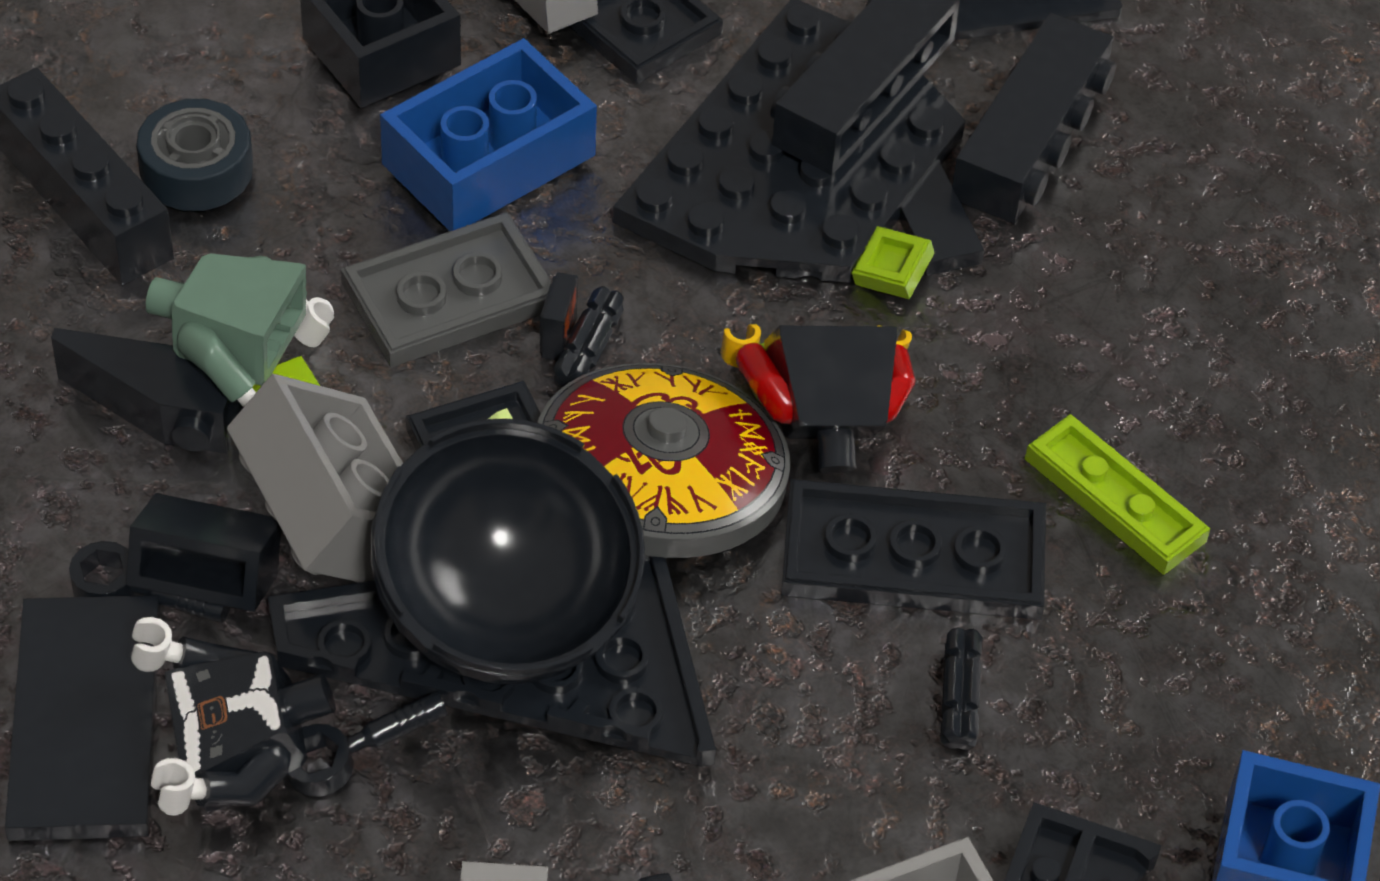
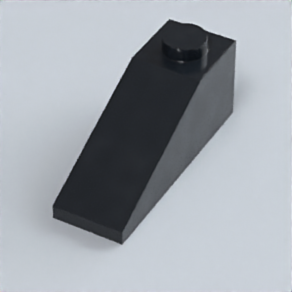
[51,328,242,454]

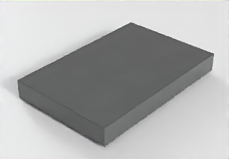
[341,212,551,368]

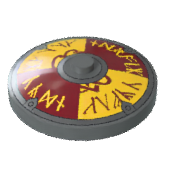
[537,363,790,558]

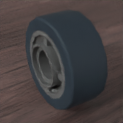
[136,99,253,211]

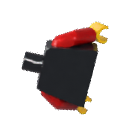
[721,324,916,473]

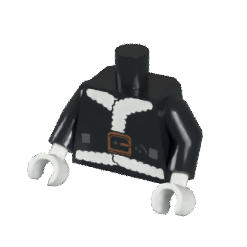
[131,617,336,816]

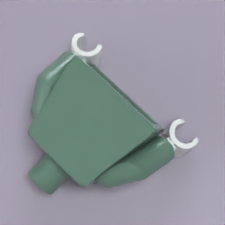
[146,253,334,407]

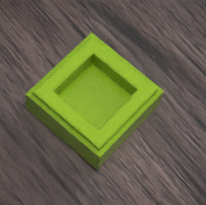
[851,226,935,300]

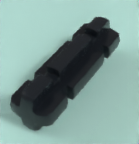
[554,286,624,387]
[940,627,982,751]

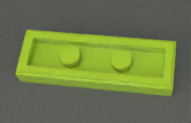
[1025,414,1211,575]

